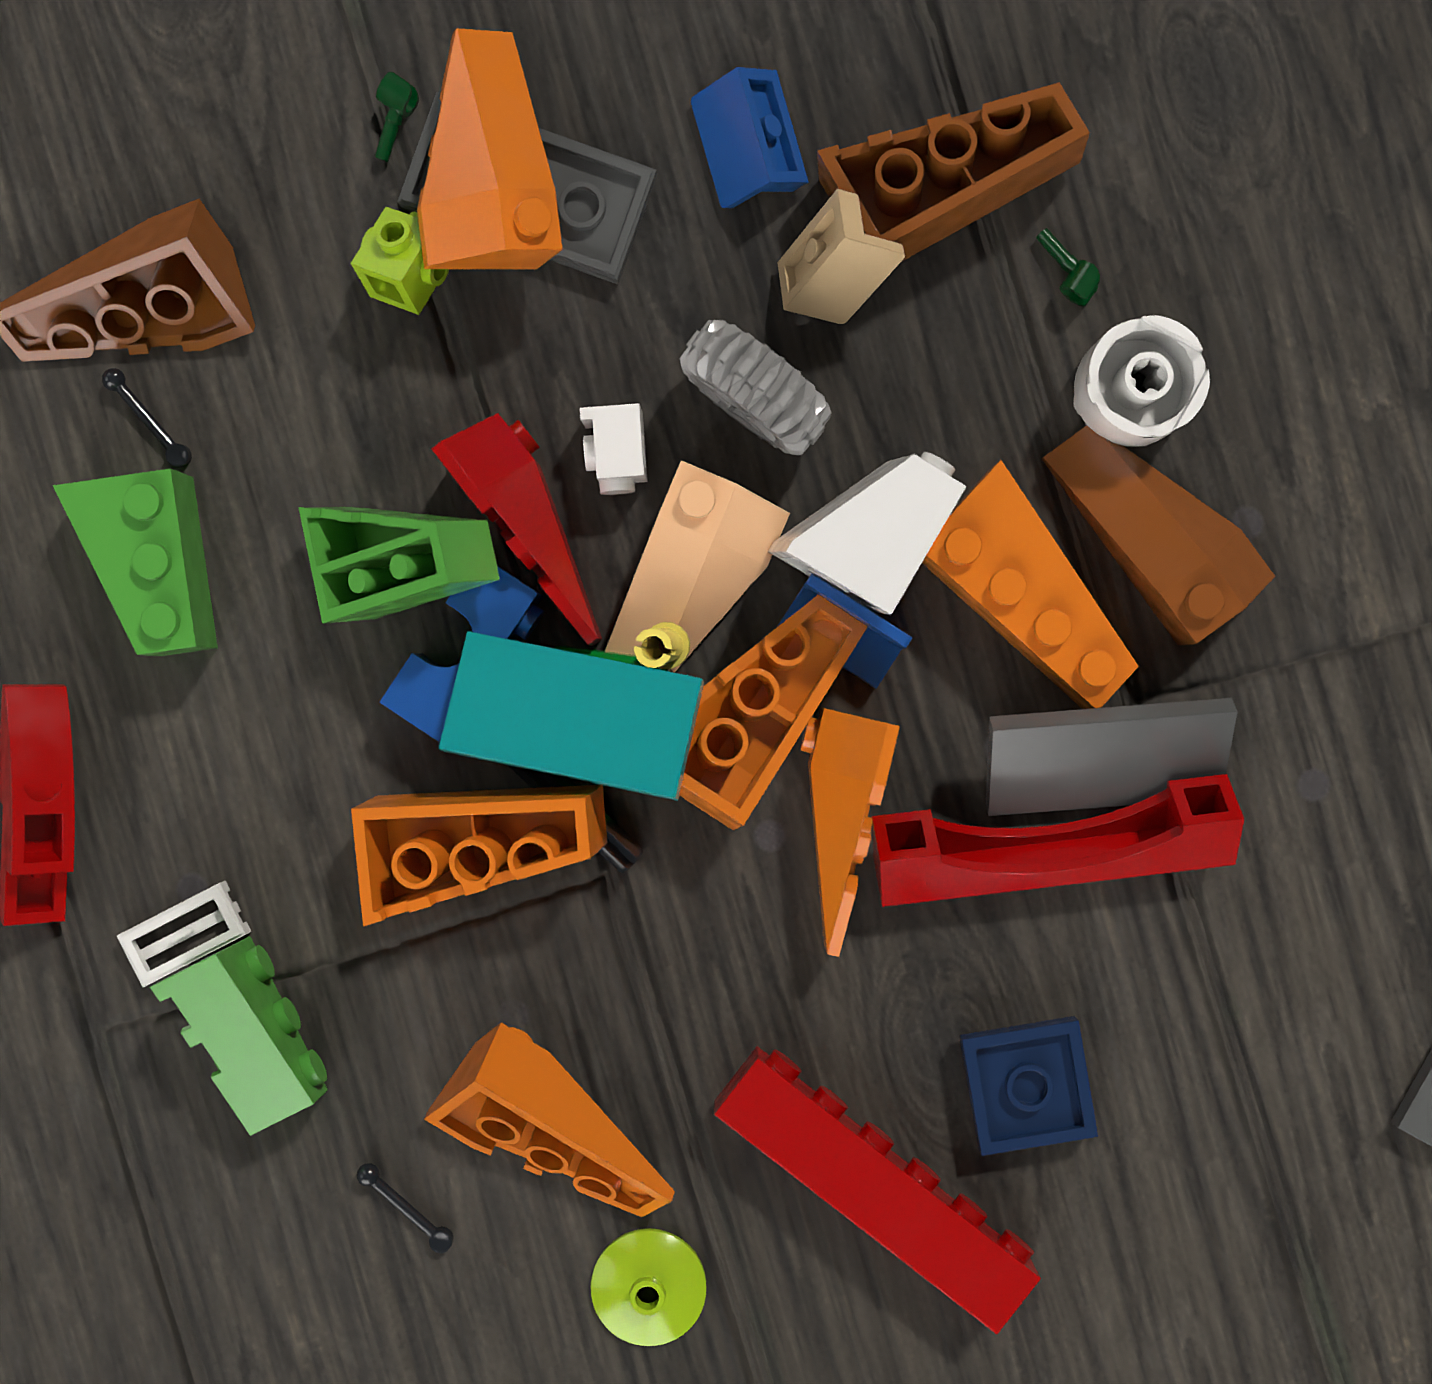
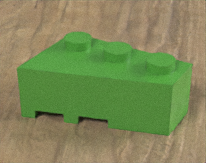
[52,468,218,656]
[298,507,500,623]
[150,936,328,1136]

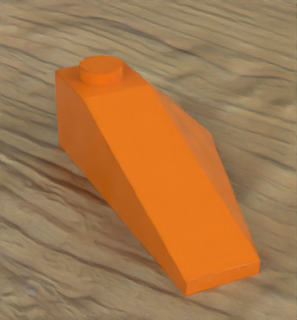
[417,28,563,270]
[800,707,900,957]
[424,1022,675,1217]

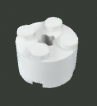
[1073,315,1210,447]

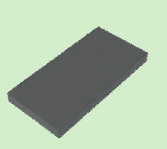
[397,92,657,284]
[985,698,1237,816]

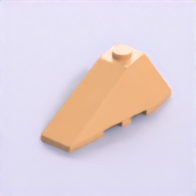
[605,461,790,673]

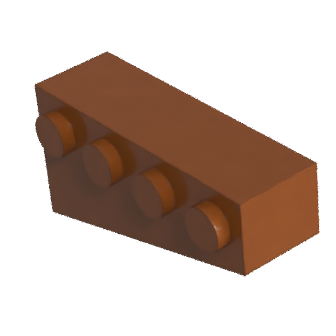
[817,82,1090,262]

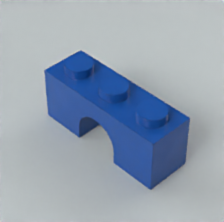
[380,565,544,742]

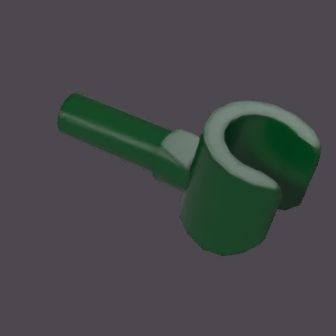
[374,72,419,162]
[1036,228,1100,307]

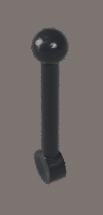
[102,368,192,467]
[356,1163,454,1253]

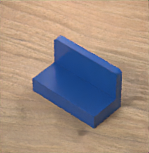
[691,67,809,208]
[778,573,912,689]

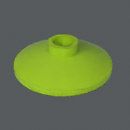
[591,1228,706,1346]

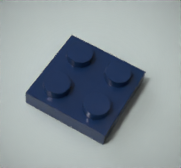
[959,1016,1098,1156]

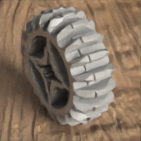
[679,320,832,455]

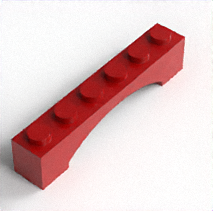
[872,774,1244,907]

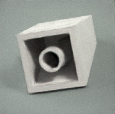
[768,452,966,615]

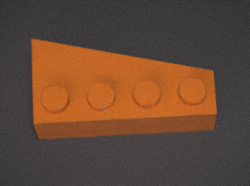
[922,460,1139,709]
[351,785,608,926]

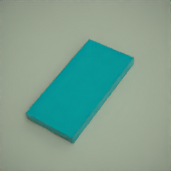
[439,631,704,801]

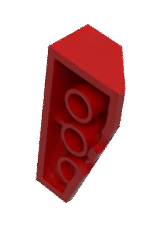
[431,413,602,646]

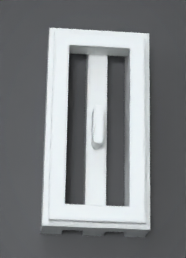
[117,881,252,987]

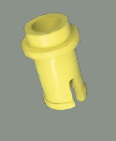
[634,622,690,669]

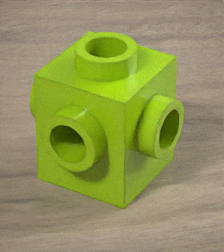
[351,207,449,315]

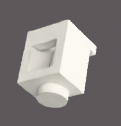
[580,403,647,495]

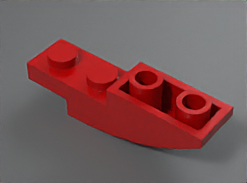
[0,684,75,926]

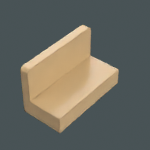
[777,189,905,324]

